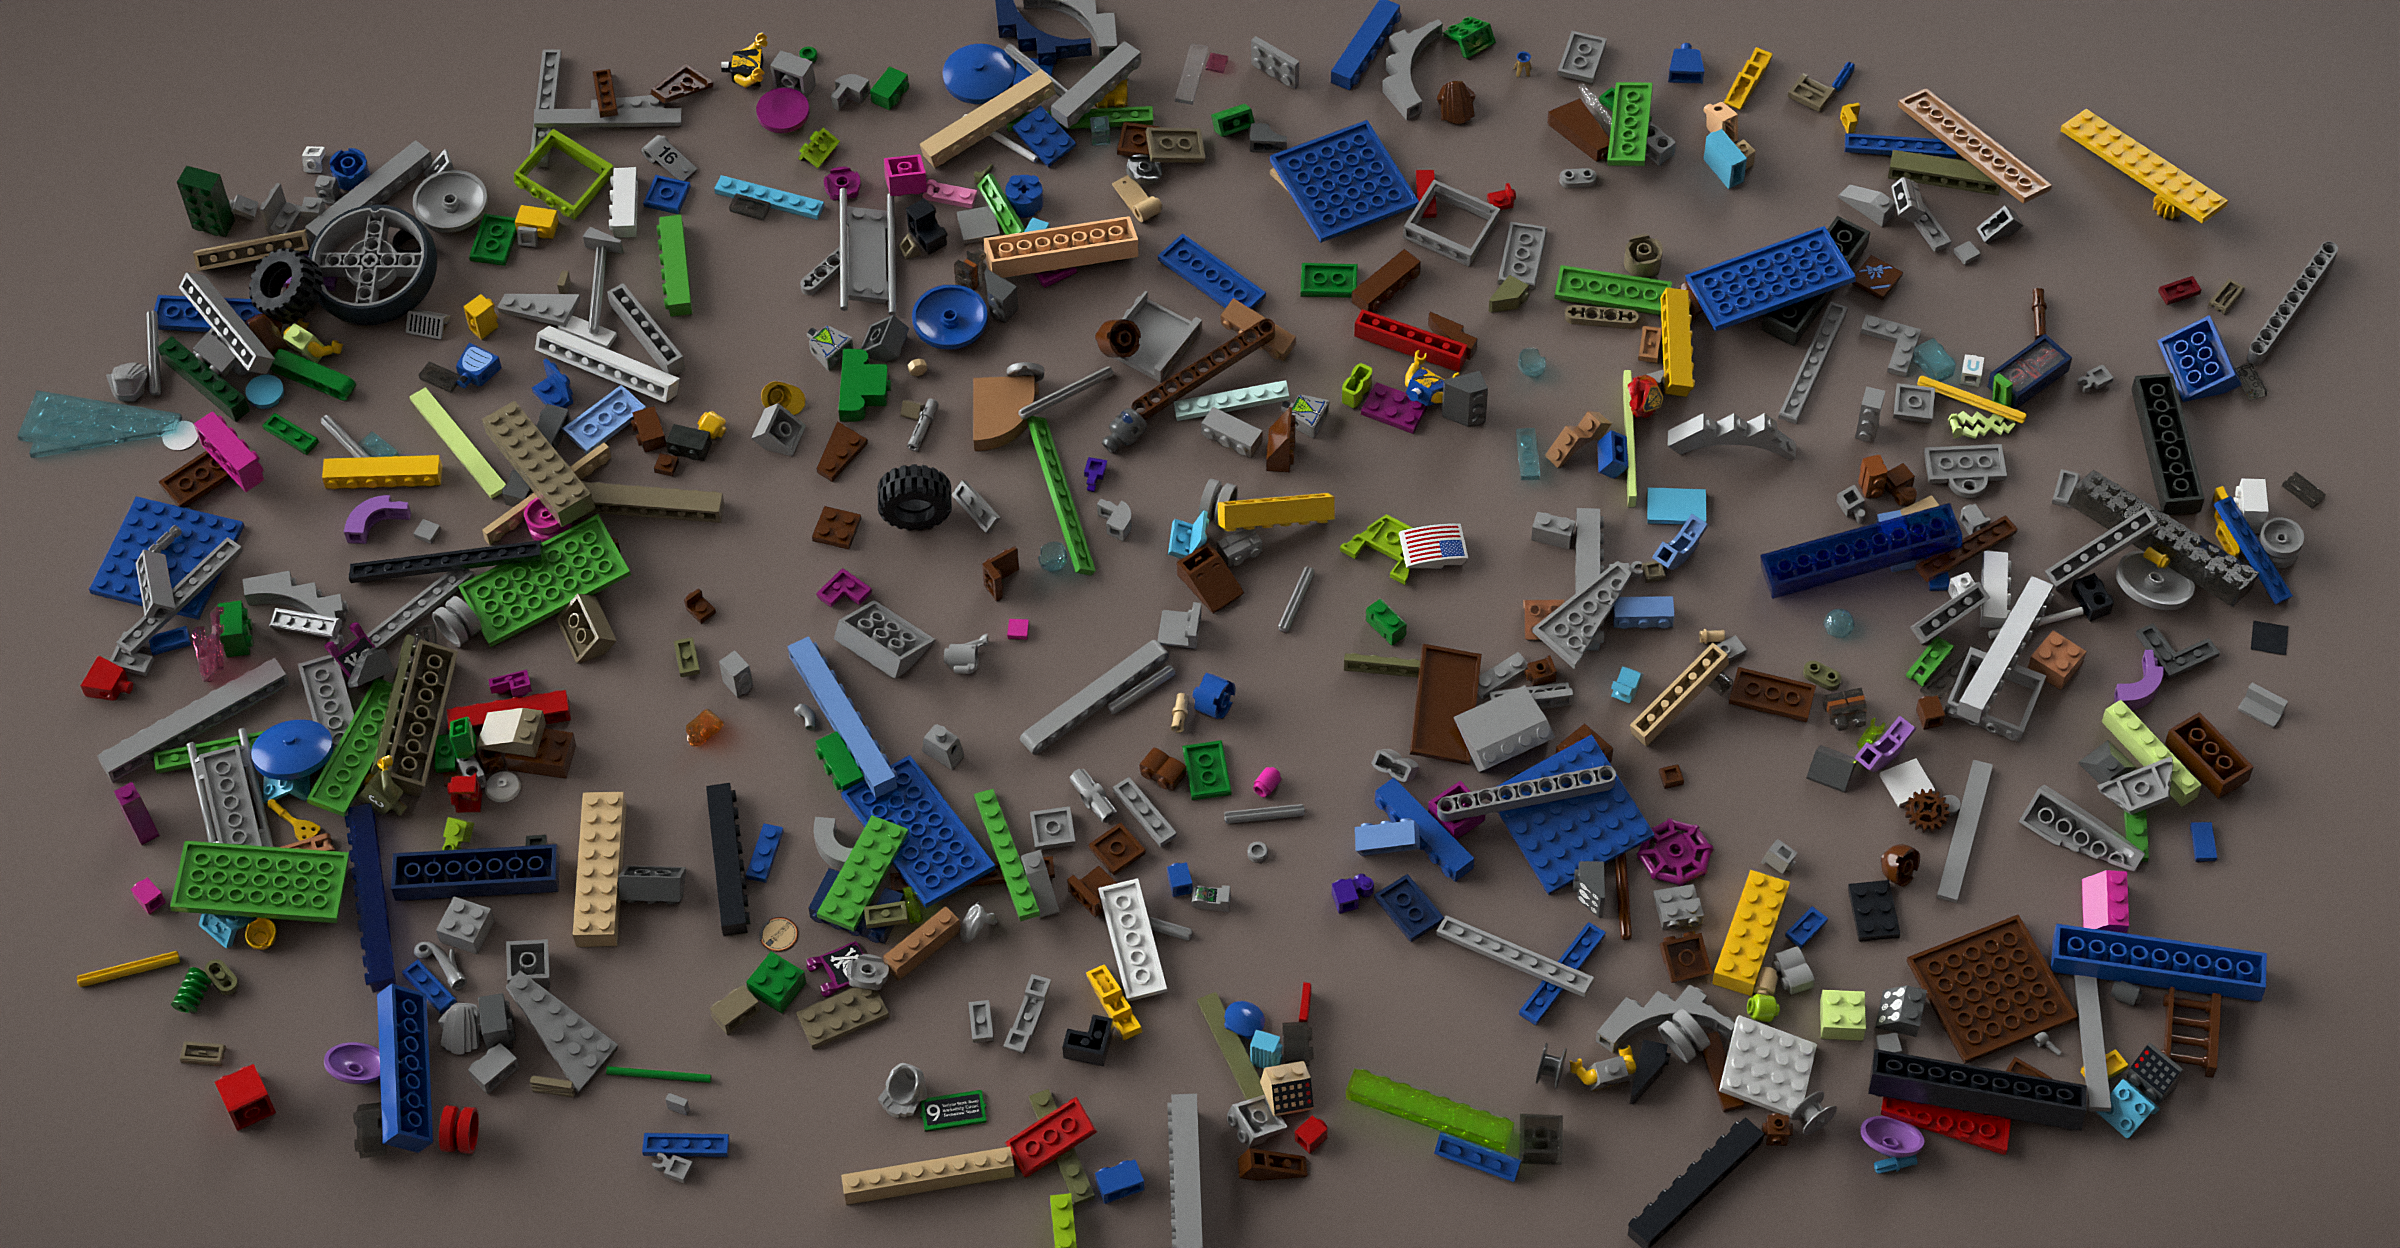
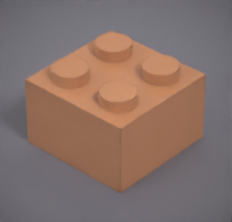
[2027,630,2087,690]

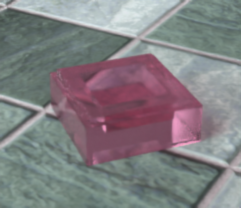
[1206,52,1228,73]

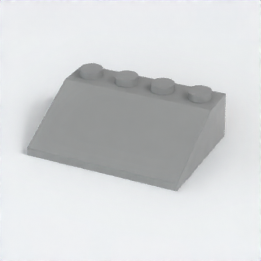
[834,600,935,678]
[1454,685,1555,772]

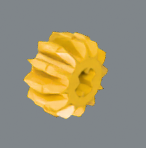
[2153,194,2183,220]

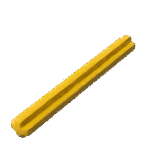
[77,951,180,987]

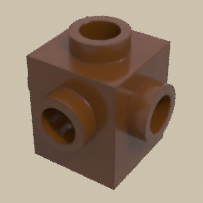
[1762,1113,1793,1146]

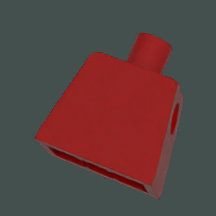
[80,656,133,701]

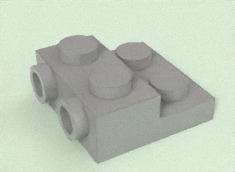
[1653,884,1704,930]
[1227,1094,1288,1148]

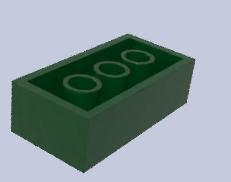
[177,165,235,237]

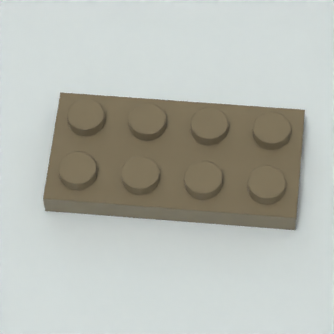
[796,987,889,1049]

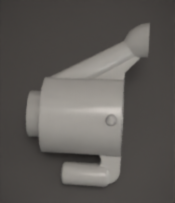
[944,633,988,674]

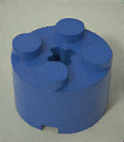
[330,148,371,191]
[1005,175,1043,218]
[1192,673,1236,719]

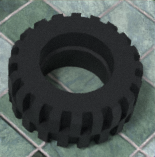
[249,248,323,323]
[877,464,952,531]

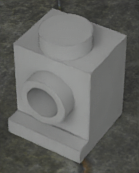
[314,175,340,205]
[1959,504,1991,535]
[1761,839,1797,874]

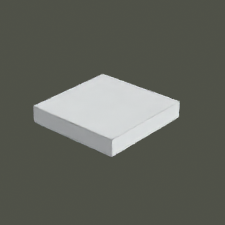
[1880,758,1935,807]

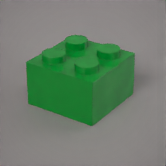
[218,601,253,658]
[746,951,807,1014]

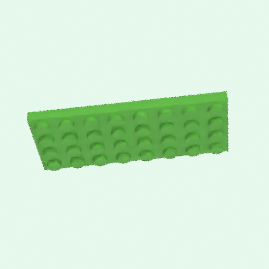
[458,514,631,647]
[170,841,350,923]

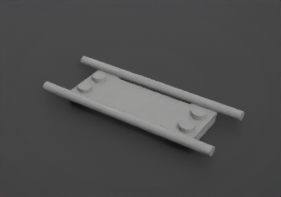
[840,188,896,316]
[187,728,274,847]

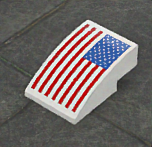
[1399,524,1468,569]

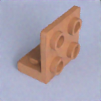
[1523,599,1564,640]

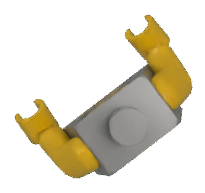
[1569,1045,1636,1091]

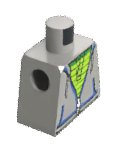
[807,326,854,371]
[1281,394,1329,439]

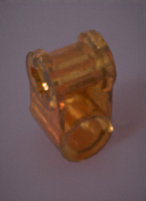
[686,709,724,747]

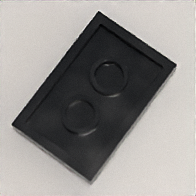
[1848,880,1900,942]

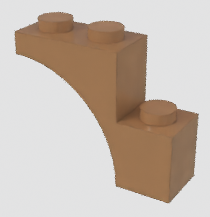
[1545,411,1612,468]

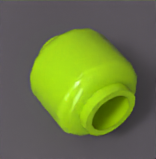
[1747,994,1780,1023]

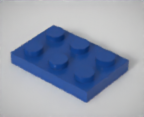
[1013,105,1076,167]

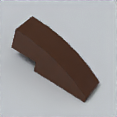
[1428,312,1478,360]

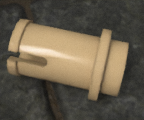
[1699,629,1725,644]

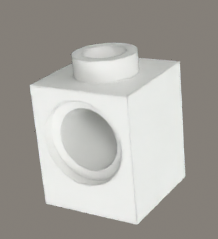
[1948,572,1975,598]

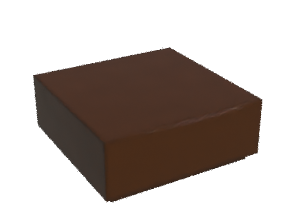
[1659,764,1684,789]

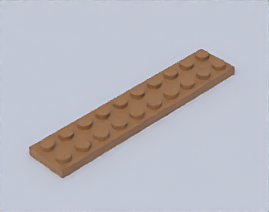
[1898,88,2052,204]

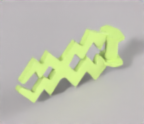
[1948,411,2015,439]

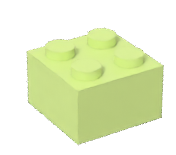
[1820,990,1866,1041]

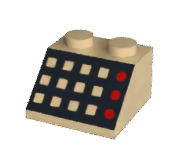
[1260,1061,1314,1116]

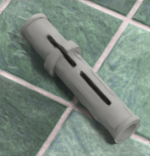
[907,399,939,451]

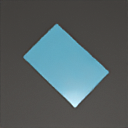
[1647,488,1706,525]

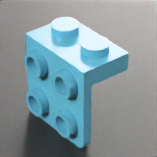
[1168,511,1209,559]

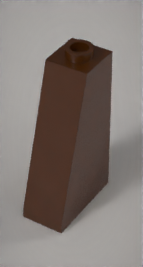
[1547,98,1610,162]

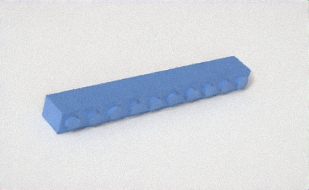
[787,636,898,798]

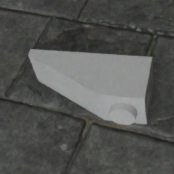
[1838,184,1896,227]
[1021,849,1060,918]

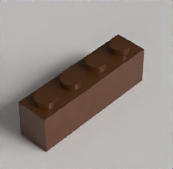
[1352,249,1421,312]

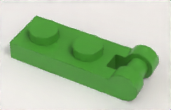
[1906,636,1954,687]

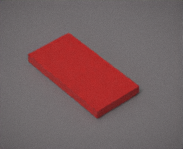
[1005,1097,1097,1178]

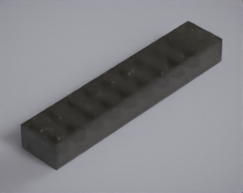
[2067,470,2259,607]

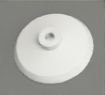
[485,771,521,802]

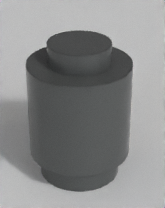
[2110,980,2143,1006]

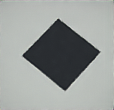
[2251,621,2288,655]

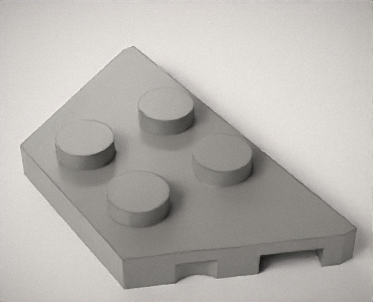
[2097,756,2173,815]

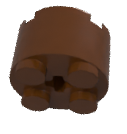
[1095,319,1141,358]

